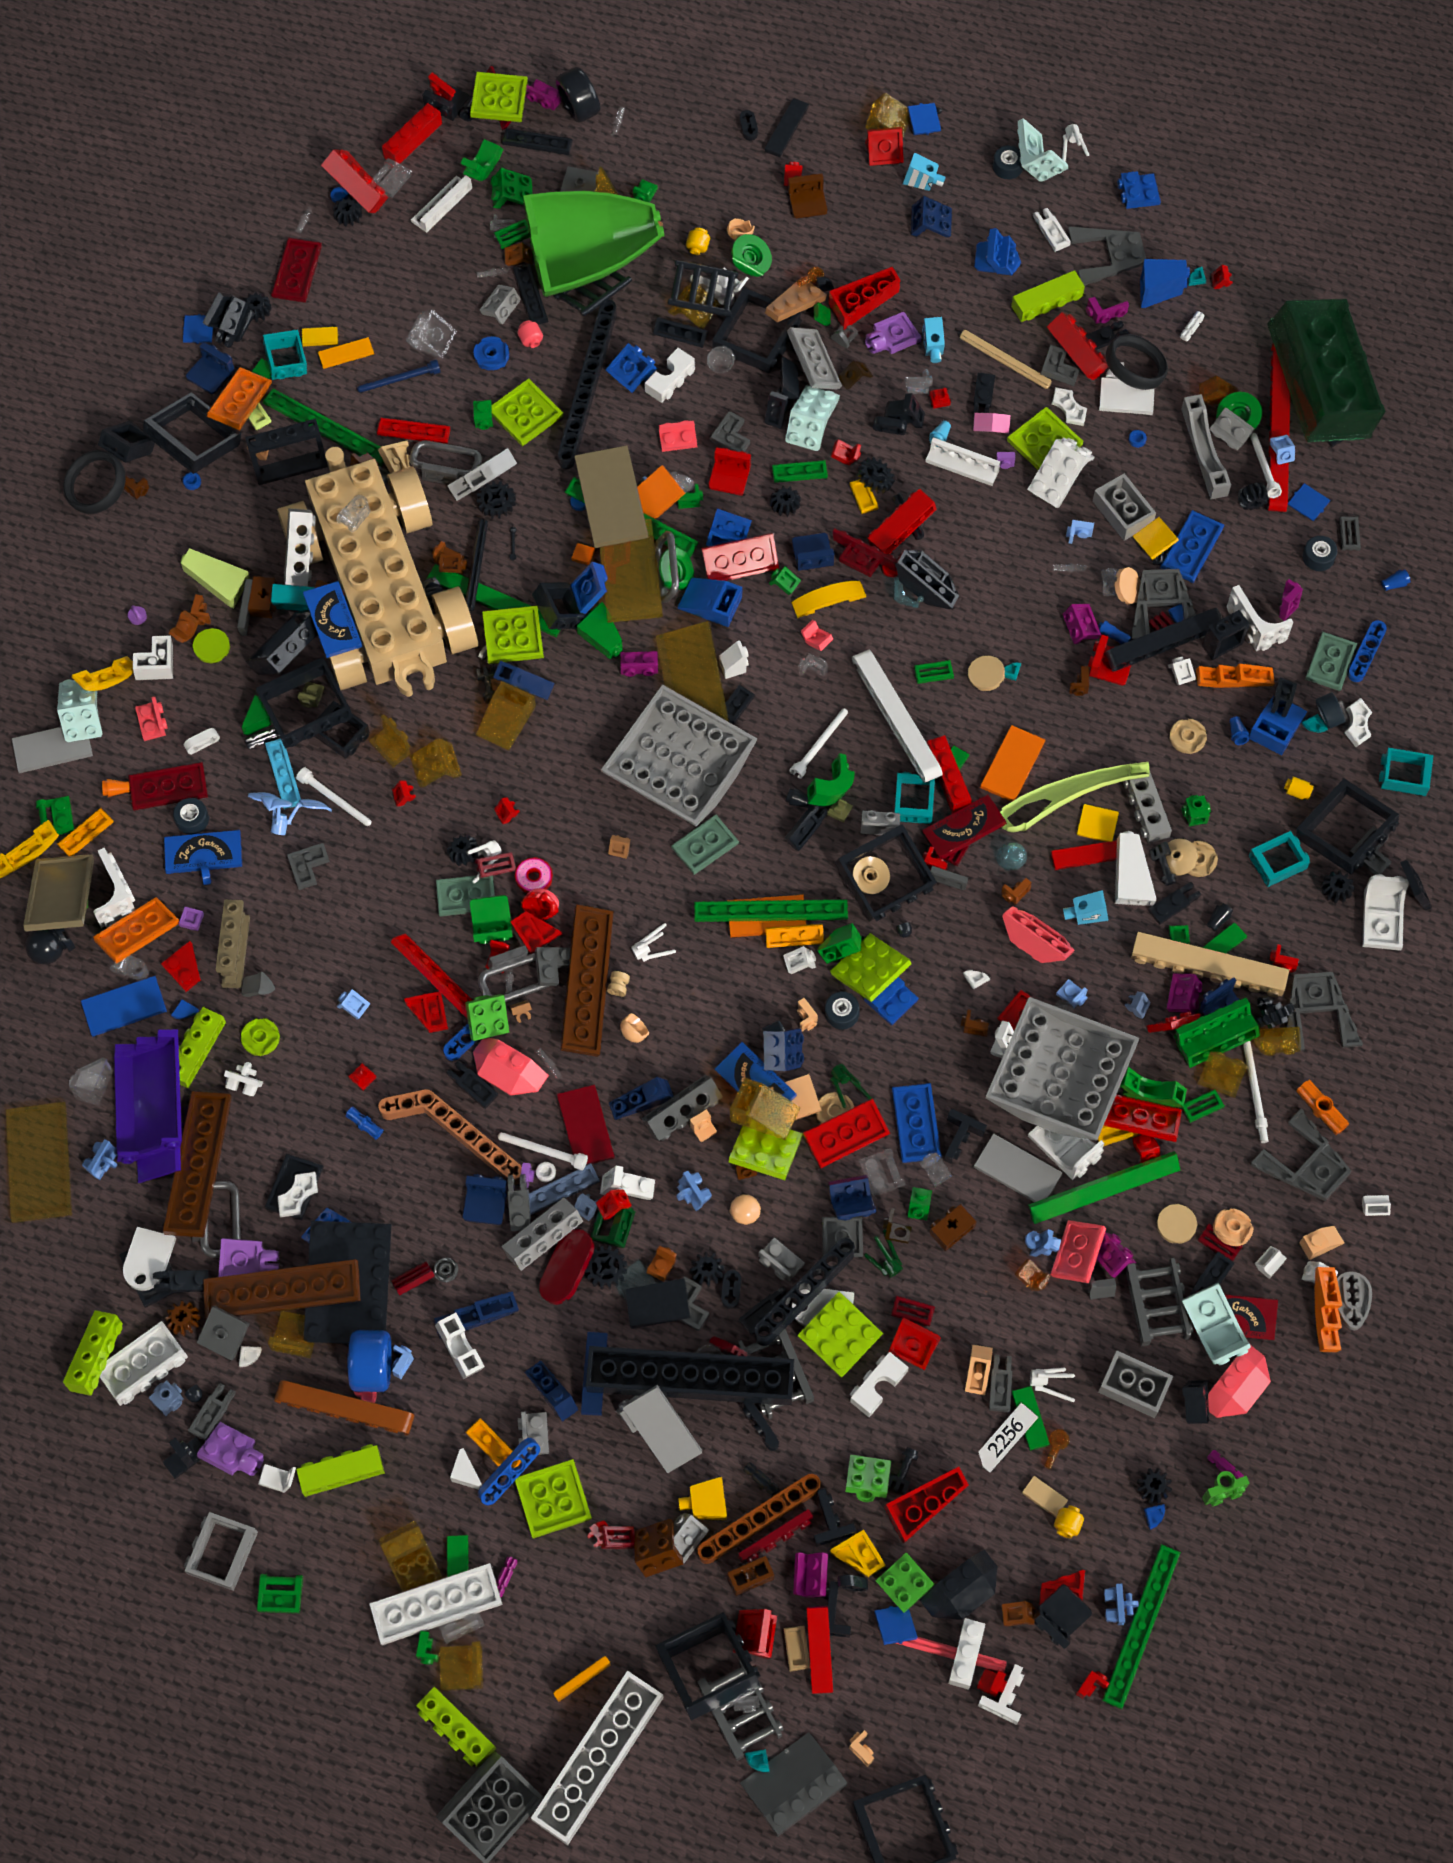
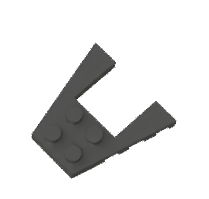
[1068,227,1146,286]
[1131,569,1205,641]
[1284,972,1363,1052]
[1251,1108,1351,1201]

